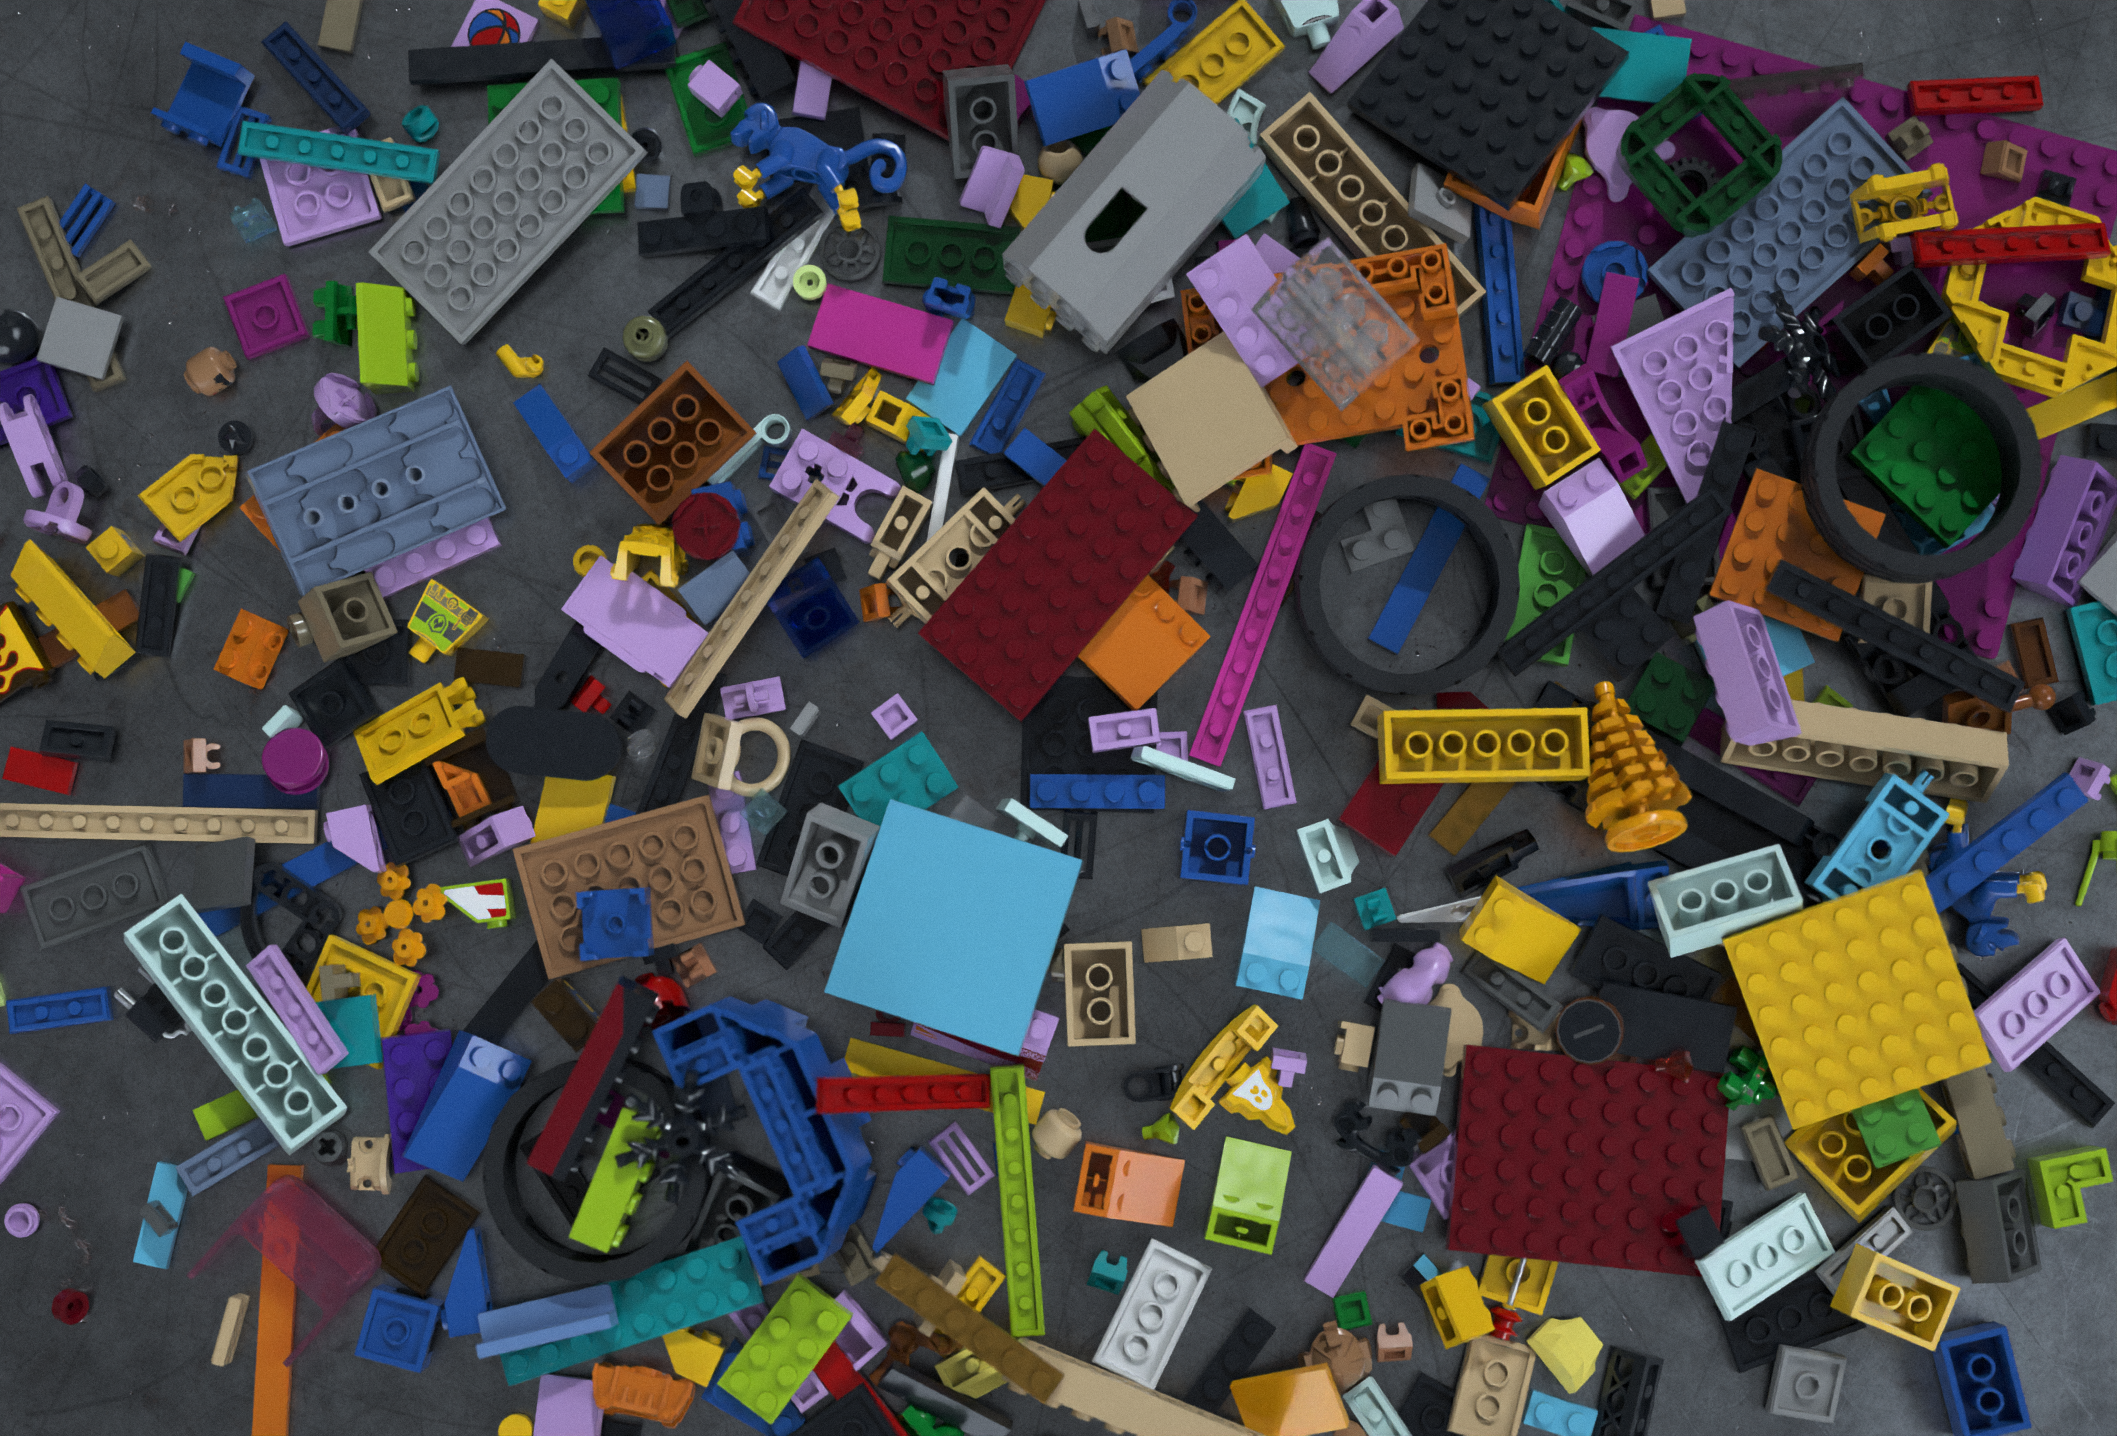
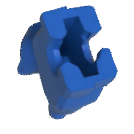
[922,277,976,319]

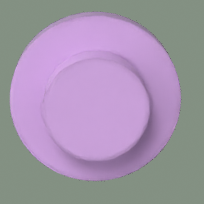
[4,1203,40,1238]

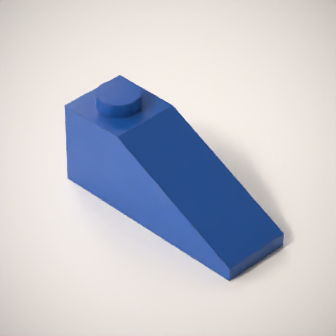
[513,384,598,483]
[441,1226,493,1338]

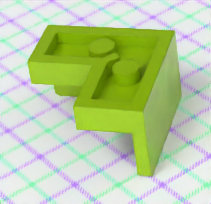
[2027,1145,2114,1229]

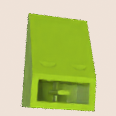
[1203,1136,1292,1255]

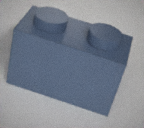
[678,550,750,629]

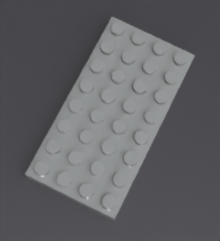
[369,59,648,346]

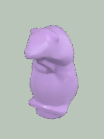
[1377,942,1453,1004]

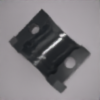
[844,166,903,213]

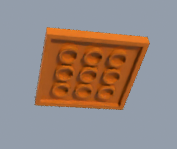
[1708,468,1886,642]

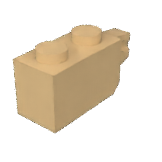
[868,486,933,581]

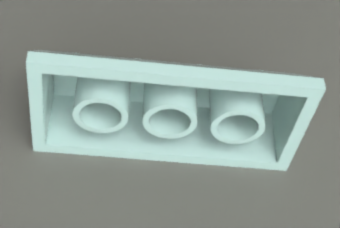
[1648,844,1803,958]

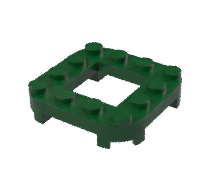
[1616,72,1782,238]

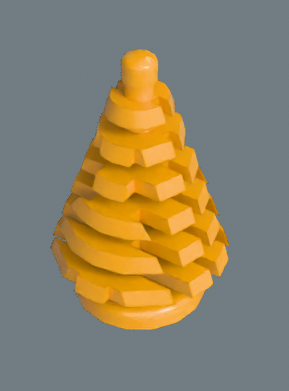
[1586,681,1692,852]

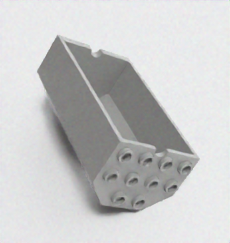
[1002,70,1266,354]

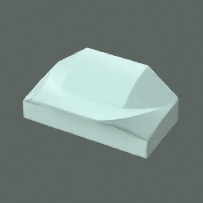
[1296,819,1360,894]

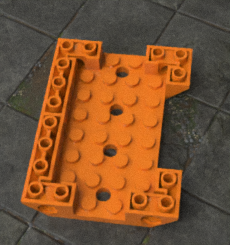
[1180,243,1475,480]

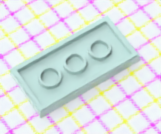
[1694,1193,1836,1321]

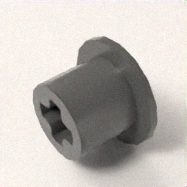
[311,1123,354,1167]

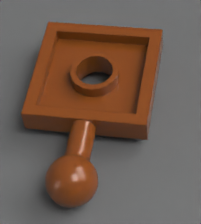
[1942,684,2056,735]

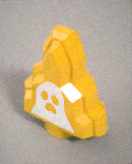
[1218,1056,1295,1135]

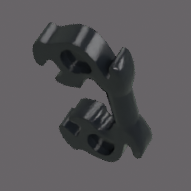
[1334,1099,1422,1176]

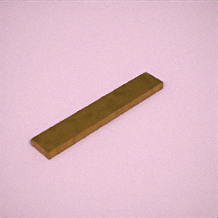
[1428,681,1579,856]

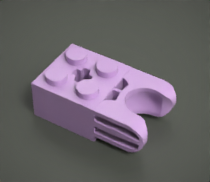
[769,428,901,544]

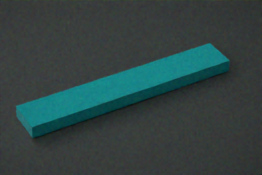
[238,121,441,184]

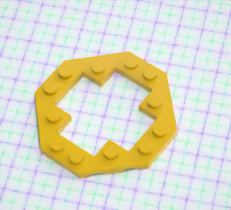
[1941,196,2117,398]

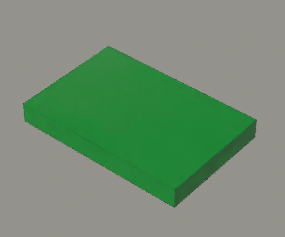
[665,41,748,157]

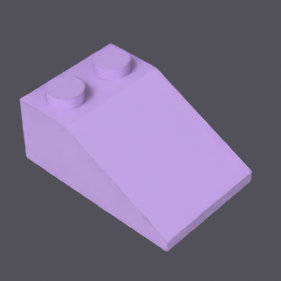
[1538,458,1644,577]

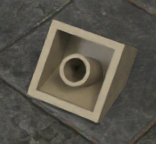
[298,572,398,663]

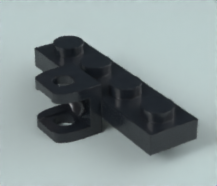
[637,181,770,258]

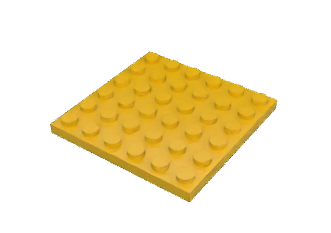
[1722,869,1992,1130]

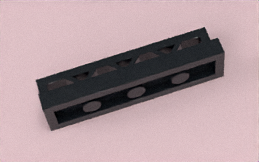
[1592,1346,1664,1436]

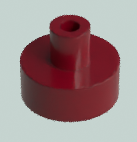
[52,1288,89,1325]

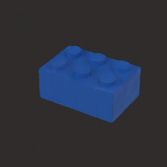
[1932,1321,2032,1436]

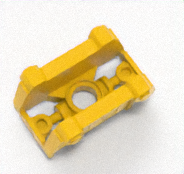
[1850,163,1959,244]
[610,523,689,588]

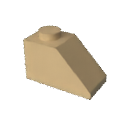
[1141,923,1213,963]

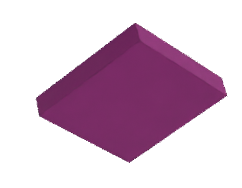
[223,273,311,360]

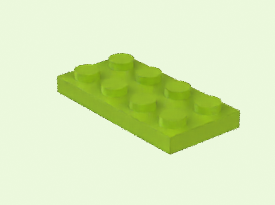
[717,1273,853,1425]

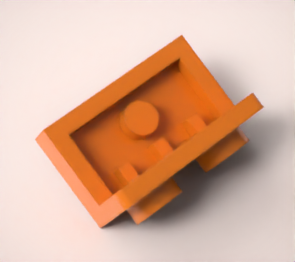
[214,609,289,690]

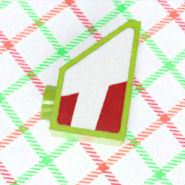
[440,878,516,929]

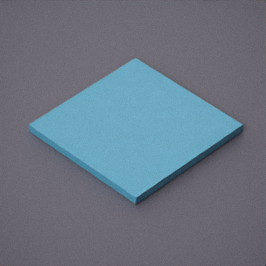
[824,799,1083,1056]

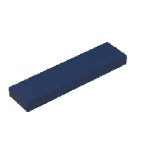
[261,21,371,136]
[183,774,320,809]

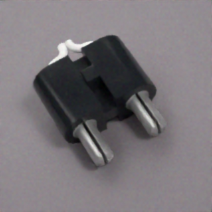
[114,965,192,1043]

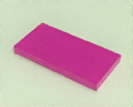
[807,283,954,385]

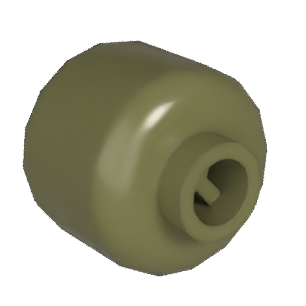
[622,315,668,362]

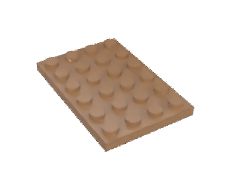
[513,794,746,980]

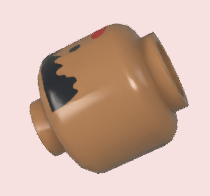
[184,346,237,396]

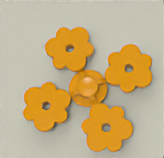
[356,862,447,967]

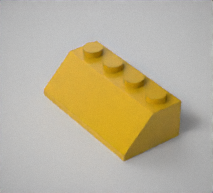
[10,539,136,679]

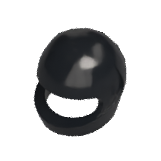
[0,309,39,364]

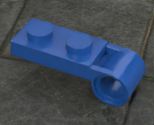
[1130,0,1197,83]

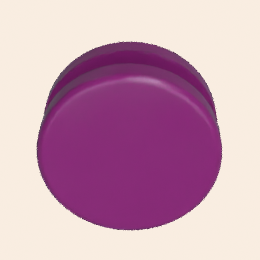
[262,728,329,795]

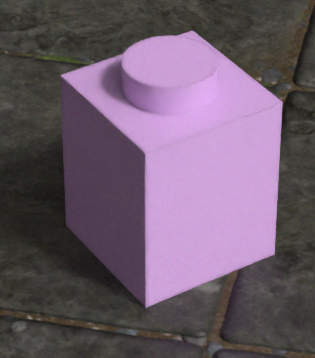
[688,60,743,118]

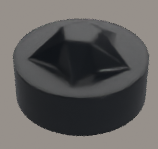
[631,127,662,162]
[218,420,254,455]

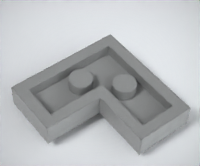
[1339,499,1414,573]

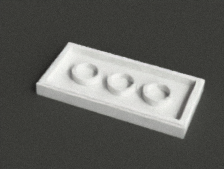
[1092,1238,1212,1390]

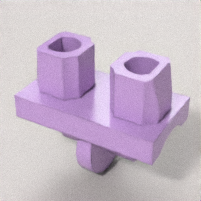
[720,676,786,720]

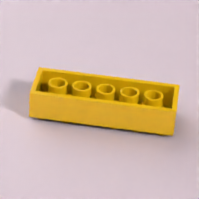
[1377,708,1590,784]

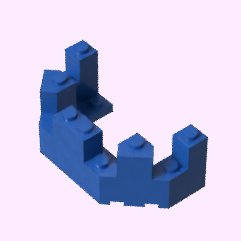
[652,996,878,1286]

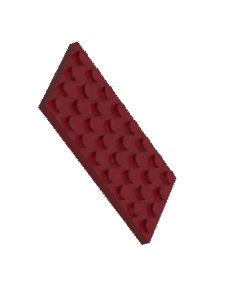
[918,428,1198,722]

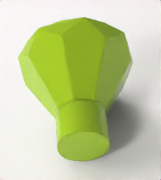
[1557,153,1593,191]
[1142,1112,1179,1145]

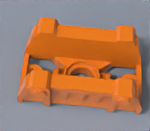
[592,1362,696,1429]

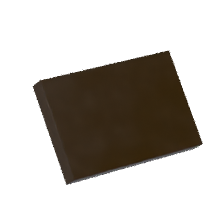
[367,1174,483,1297]

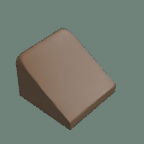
[1981,140,2028,183]

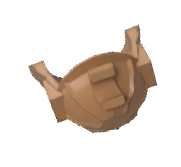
[1298,1320,1373,1395]

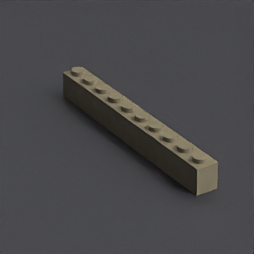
[1872,847,2016,1180]

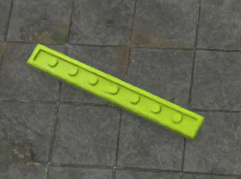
[990,1064,1045,1338]

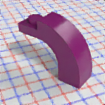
[1558,363,1648,484]

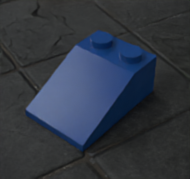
[1024,49,1140,146]
[872,1145,951,1253]

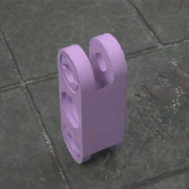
[0,394,68,498]

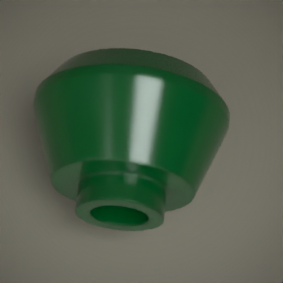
[895,450,936,493]

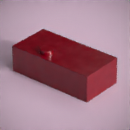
[1336,707,1444,857]

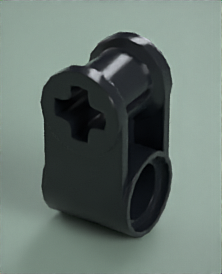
[1121,1063,1184,1103]

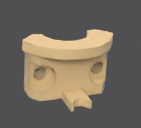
[1508,1011,1563,1051]
[347,1134,392,1195]

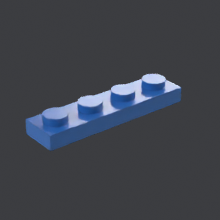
[1030,774,1165,809]

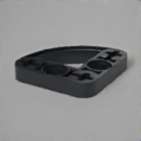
[240,861,342,978]

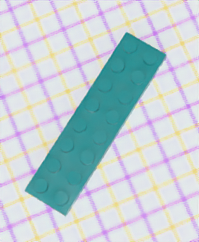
[500,1236,765,1386]

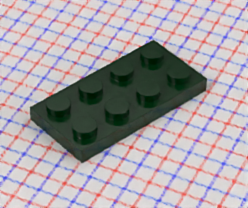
[882,215,1021,295]

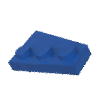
[701,1337,807,1436]

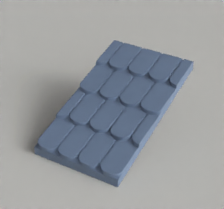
[244,385,506,597]

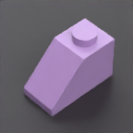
[324,804,387,873]
[458,806,536,868]

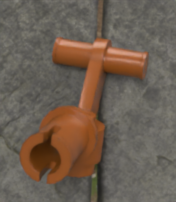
[869,1321,963,1390]

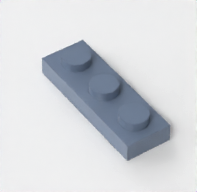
[175,1118,280,1197]

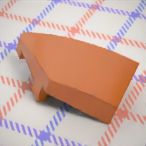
[432,760,492,818]

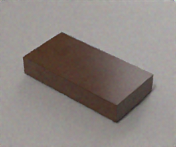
[2007,617,2059,690]

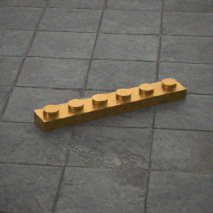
[875,1252,1064,1404]

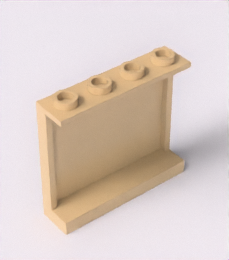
[1126,331,1298,513]

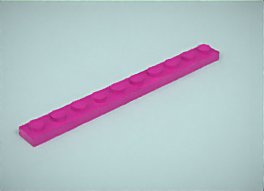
[1188,443,1337,767]

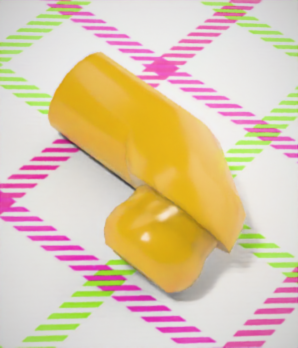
[495,344,544,378]

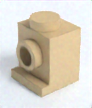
[1334,1020,1375,1072]

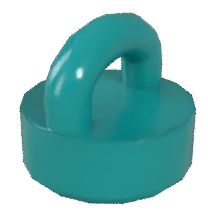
[401,105,439,142]
[922,1197,958,1234]

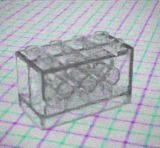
[1251,237,1420,411]

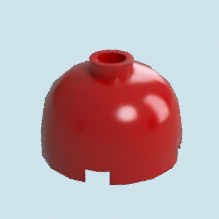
[634,973,691,1034]

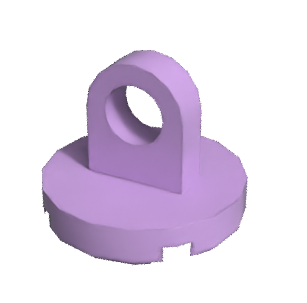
[311,373,377,436]
[23,481,93,545]

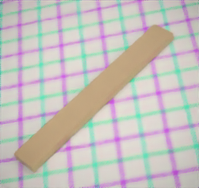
[664,479,840,719]

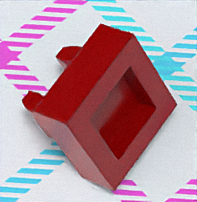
[570,675,611,714]

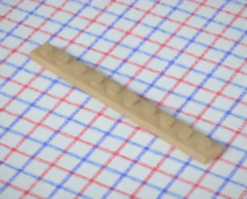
[0,803,318,844]

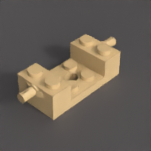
[886,487,1027,628]

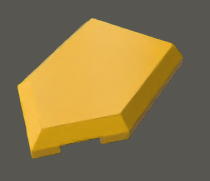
[137,454,239,542]

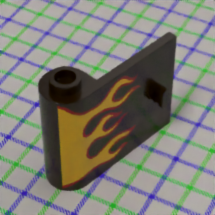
[0,601,55,703]

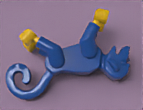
[730,103,907,231]
[1876,798,2047,957]

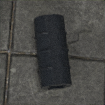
[1523,297,1583,368]

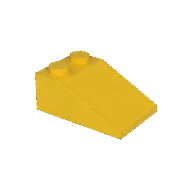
[1459,875,1582,985]

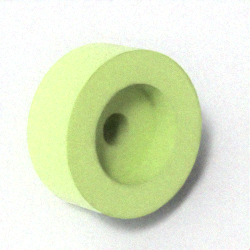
[793,265,827,300]

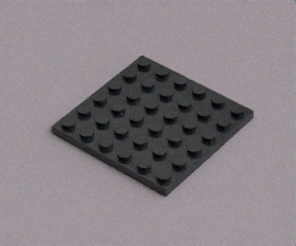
[1347,0,1629,211]

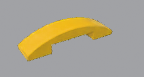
[1170,1004,1278,1130]

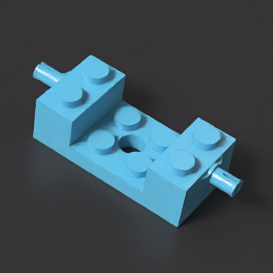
[1804,769,1950,902]

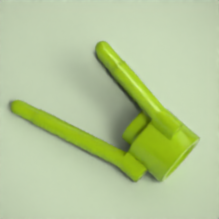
[2075,831,2117,907]

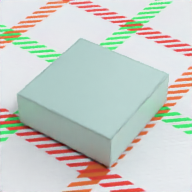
[262,705,305,738]

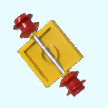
[1478,1254,1559,1341]

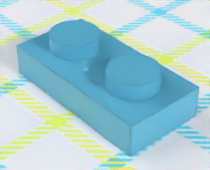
[1522,1389,1598,1436]

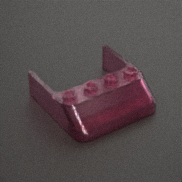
[187,1175,381,1368]

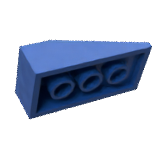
[402,1030,531,1182]

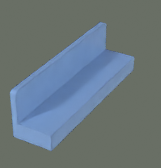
[476,1283,619,1359]

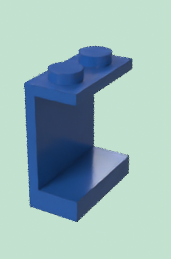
[151,42,255,147]

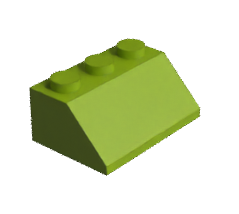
[356,282,419,394]

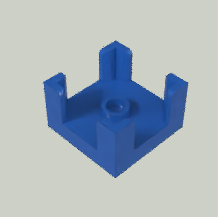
[576,887,654,961]
[354,1284,445,1373]

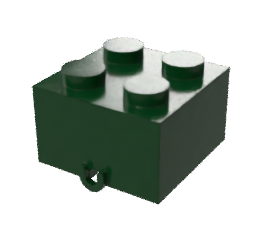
[1627,651,1716,747]

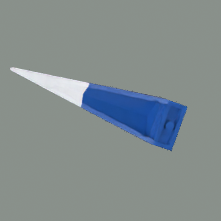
[1397,860,1669,930]

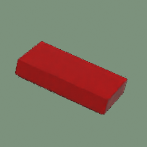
[2,746,79,795]

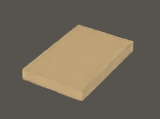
[1446,1334,1536,1436]

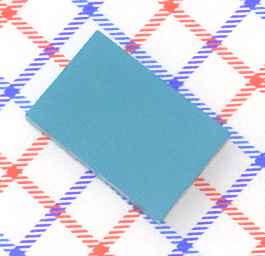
[906,319,1017,438]

